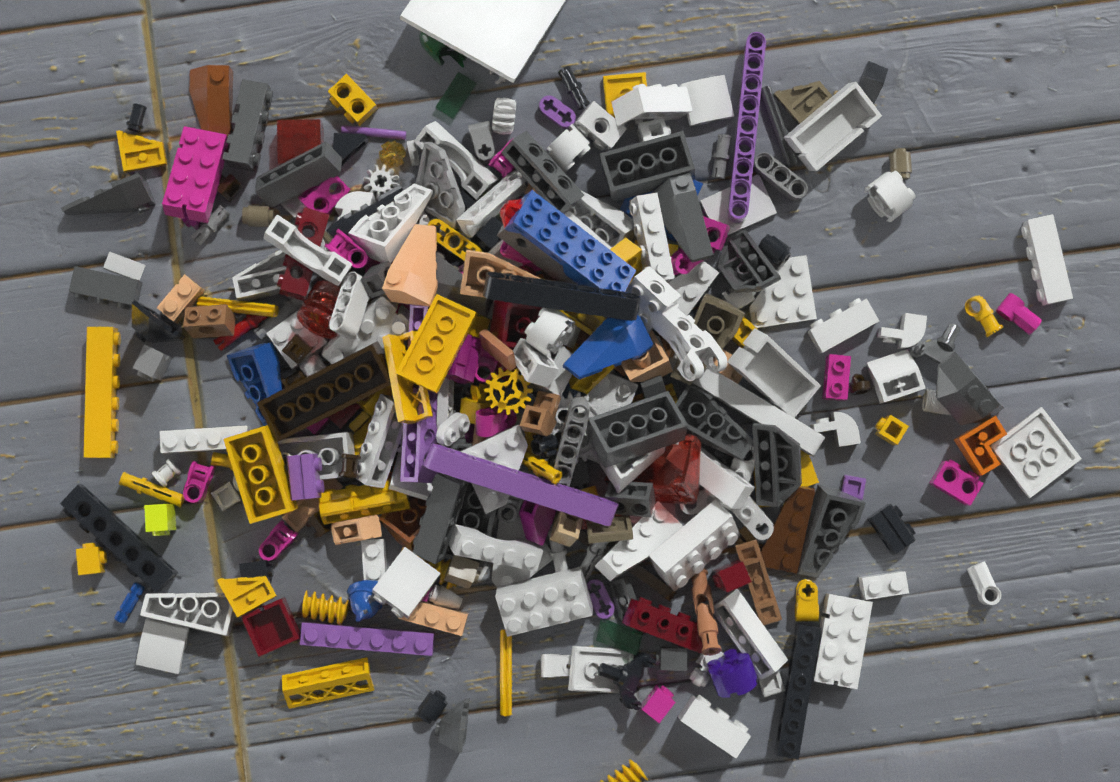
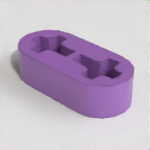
[539,96,576,129]
[587,579,614,619]

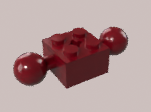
[490,266,543,381]

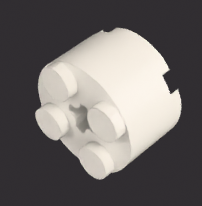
[546,124,590,173]
[865,171,916,222]
[525,308,575,358]

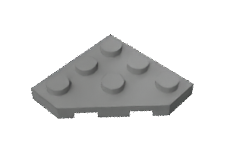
[416,142,465,228]

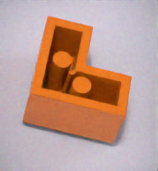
[953,416,1007,476]

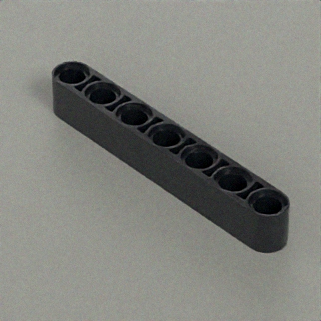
[483,272,641,321]

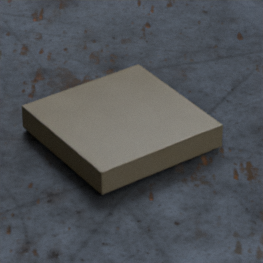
[586,515,633,543]

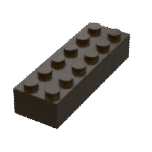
[257,341,391,442]

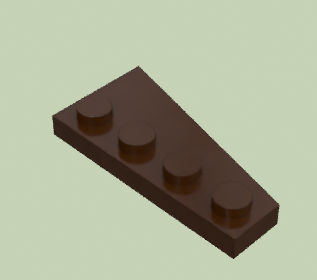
[761,486,815,573]

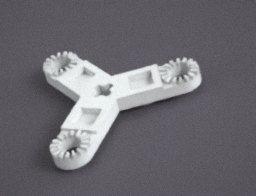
[680,445,774,540]

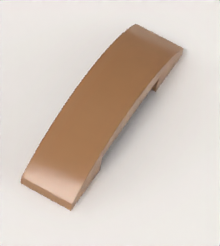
[735,540,782,625]

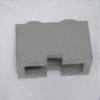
[133,344,173,382]

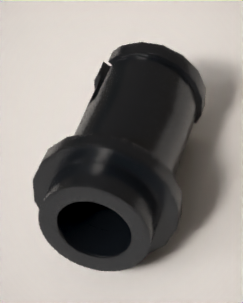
[126,103,147,133]

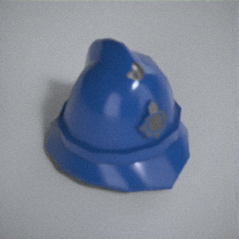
[346,580,382,622]

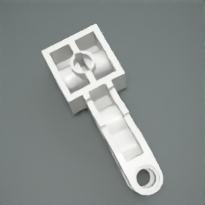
[625,266,727,381]

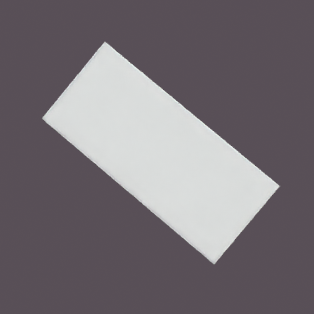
[103,252,146,281]

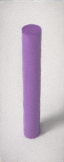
[341,125,406,140]

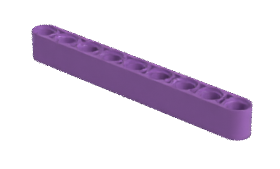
[728,32,766,223]
[424,443,618,526]

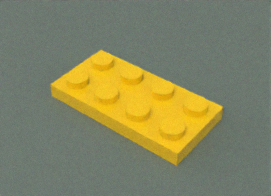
[396,294,478,394]

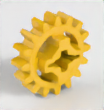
[484,368,533,415]

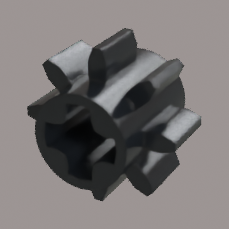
[531,434,558,459]

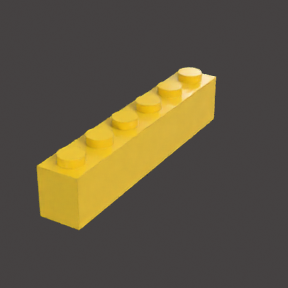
[84,327,121,458]

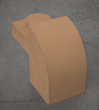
[520,391,561,436]

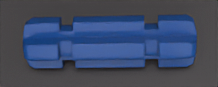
[114,582,145,623]

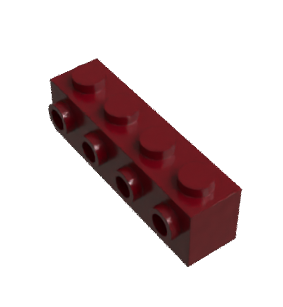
[622,597,703,654]

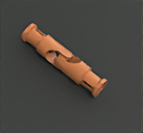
[691,568,722,656]

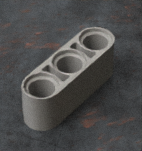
[753,152,808,202]

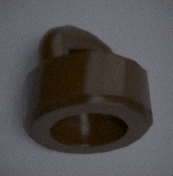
[849,374,872,395]

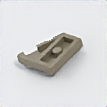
[774,81,832,125]

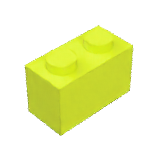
[144,504,176,536]

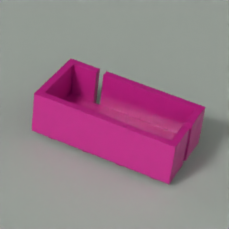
[162,126,228,223]

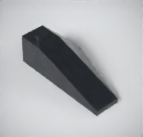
[326,185,404,263]

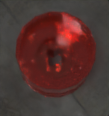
[297,281,341,339]

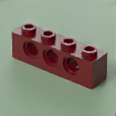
[277,207,330,301]

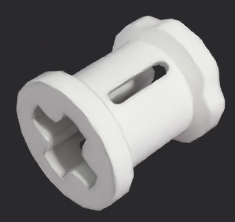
[152,458,182,487]

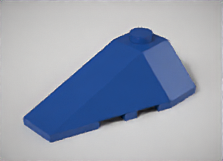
[563,315,653,380]
[227,342,282,426]

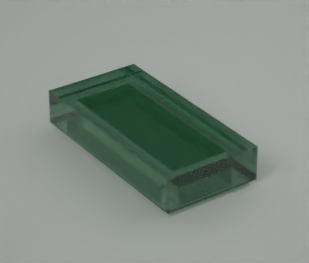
[435,72,477,120]
[596,619,643,655]

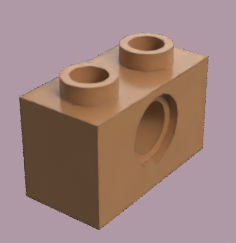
[183,304,236,338]

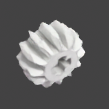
[492,97,516,135]
[363,164,400,200]

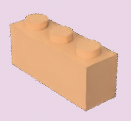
[398,600,469,636]

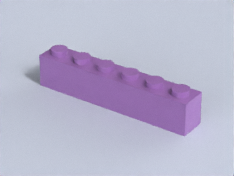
[300,621,435,656]

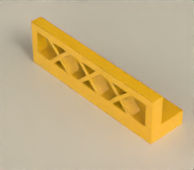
[382,330,433,424]
[282,657,374,709]

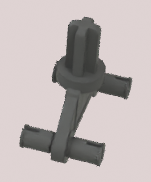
[909,323,960,364]

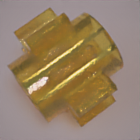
[379,140,406,168]

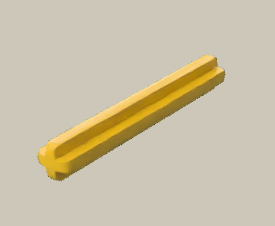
[197,296,279,317]
[500,629,512,716]

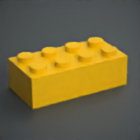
[223,425,298,524]

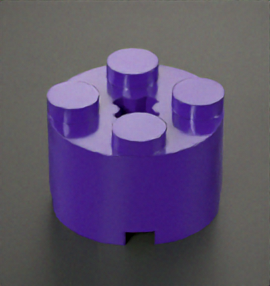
[707,649,758,698]

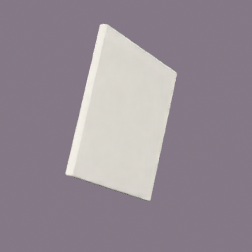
[400,0,566,83]

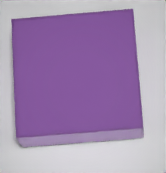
[841,475,866,500]

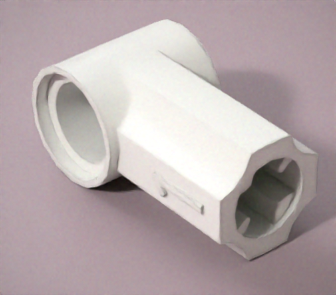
[967,561,1001,605]

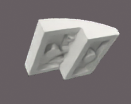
[680,75,734,126]
[136,618,189,674]

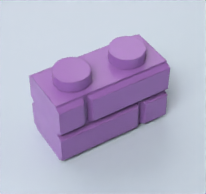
[287,453,324,501]

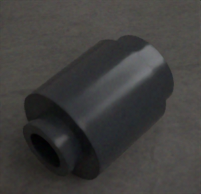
[758,234,791,265]
[416,690,448,724]

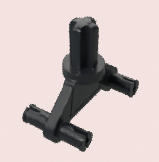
[597,652,656,710]

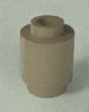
[889,148,912,180]
[242,205,275,227]

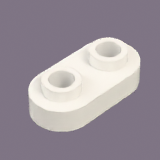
[436,412,470,446]

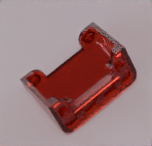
[605,434,701,504]

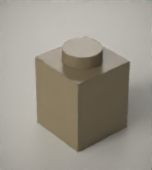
[444,555,481,589]

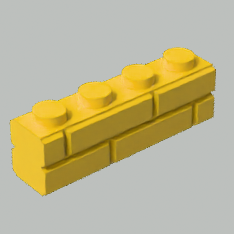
[318,478,410,525]

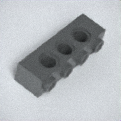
[501,130,584,214]

